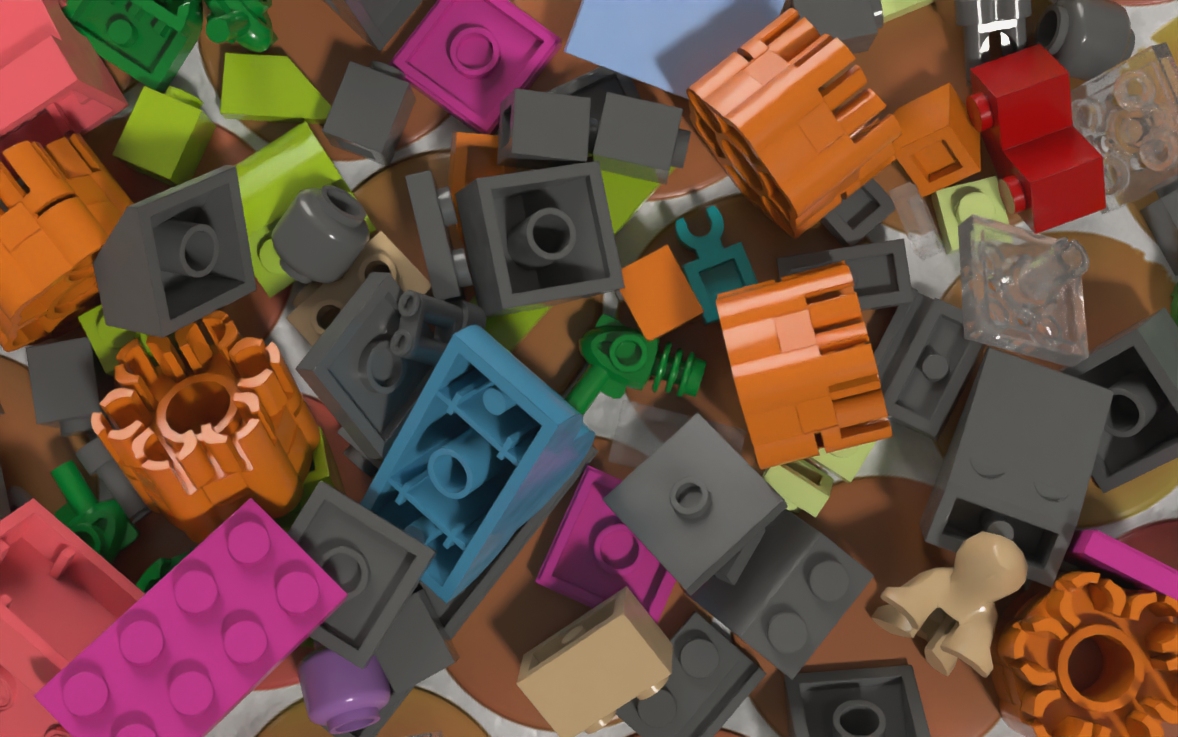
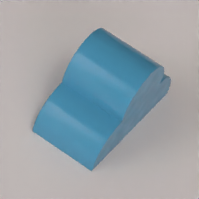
[360,325,595,604]

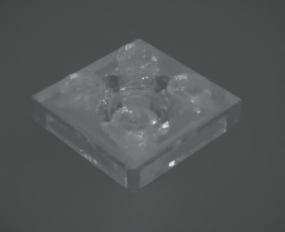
[1070,42,1178,214]
[958,214,1090,368]

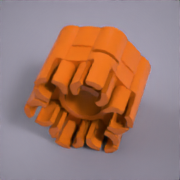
[686,8,901,239]
[0,134,134,352]
[716,260,893,470]
[91,310,321,544]
[990,570,1178,737]

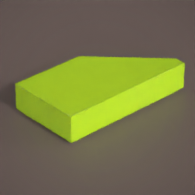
[220,53,332,125]

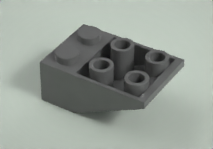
[919,346,1114,587]

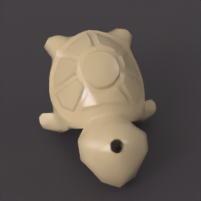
[872,531,1028,678]

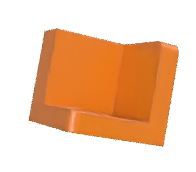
[893,82,981,197]
[614,244,704,342]

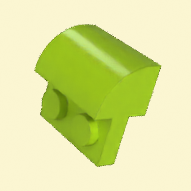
[235,121,376,298]

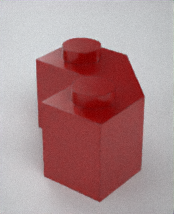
[966,44,1106,234]

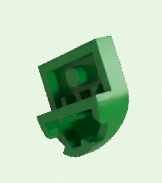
[62,0,203,94]

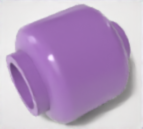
[297,640,391,734]

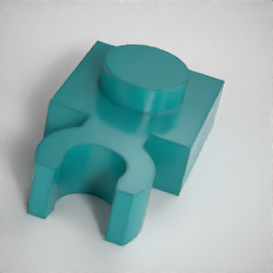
[675,205,758,327]

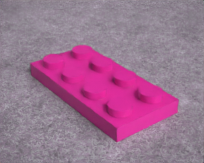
[34,498,348,737]

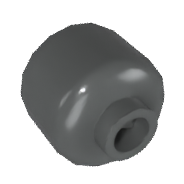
[1034,0,1135,82]
[271,185,370,283]

